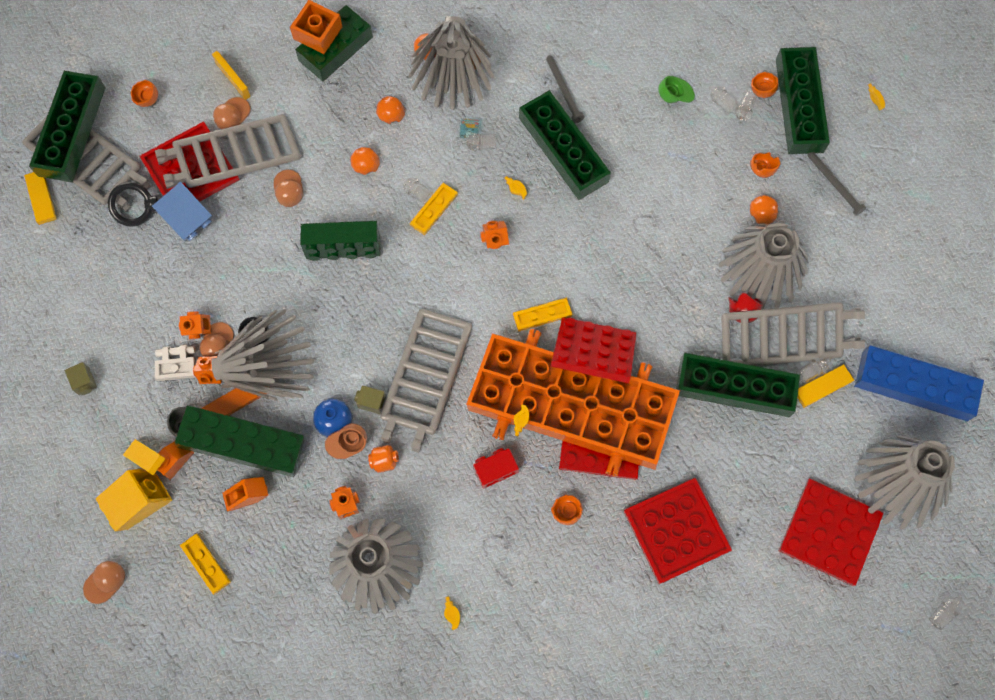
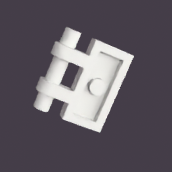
[155,345,196,381]

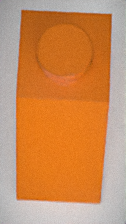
[158,441,194,480]
[222,477,269,512]

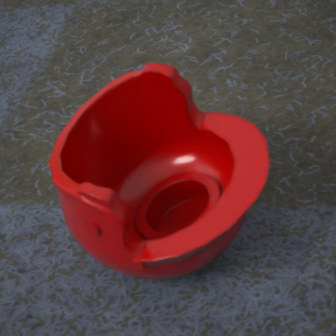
[728,293,763,323]

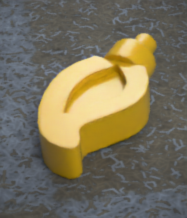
[868,83,885,111]
[504,176,527,200]
[514,405,529,436]
[444,596,460,630]

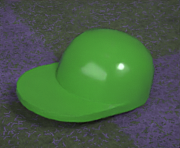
[658,76,695,103]

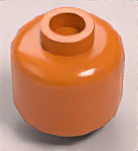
[368,445,399,473]

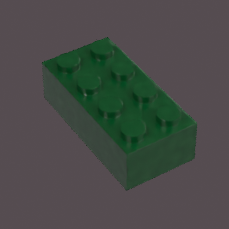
[295,5,373,82]
[300,221,381,261]

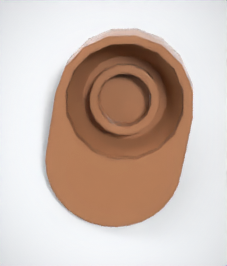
[213,97,250,129]
[273,170,303,207]
[200,322,234,357]
[325,423,367,459]
[83,561,125,604]

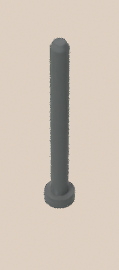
[546,55,584,123]
[807,152,866,216]

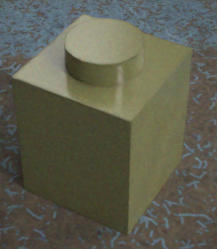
[64,362,97,395]
[354,385,386,414]

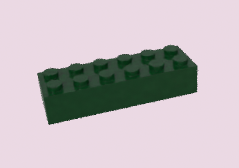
[776,47,830,154]
[29,70,106,183]
[519,90,611,200]
[676,353,800,417]
[175,405,304,477]

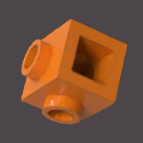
[480,221,509,249]
[179,311,211,339]
[193,356,222,384]
[329,486,360,520]

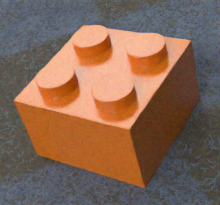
[290,0,342,54]

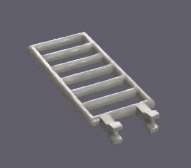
[155,114,301,189]
[22,116,151,212]
[721,302,865,366]
[380,309,472,453]

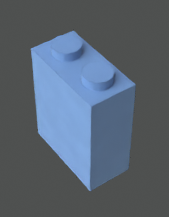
[152,181,212,242]

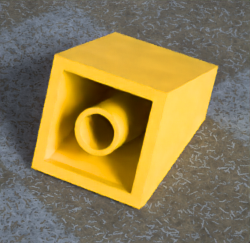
[95,469,172,532]

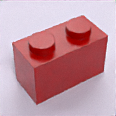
[473,448,519,489]

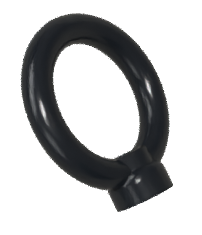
[107,182,158,227]

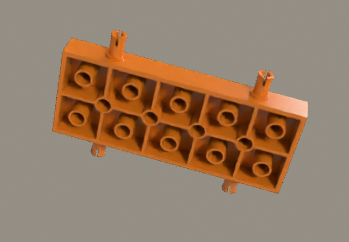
[466,329,680,477]

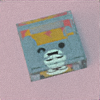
[460,118,479,139]

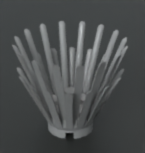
[409,16,494,110]
[719,223,808,310]
[212,309,314,401]
[855,436,955,529]
[329,518,423,614]

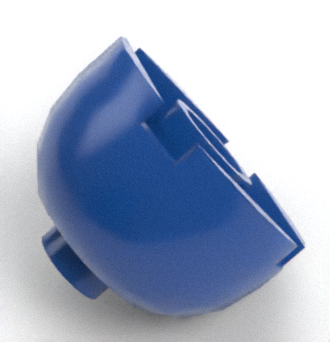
[313,399,353,437]

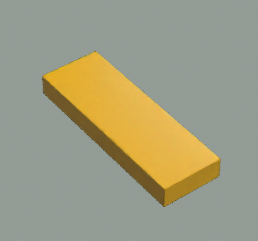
[212,51,250,100]
[24,172,57,225]
[410,183,458,235]
[513,297,573,332]
[797,364,854,408]
[123,439,165,475]
[180,533,231,595]

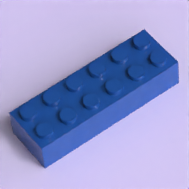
[854,345,984,422]

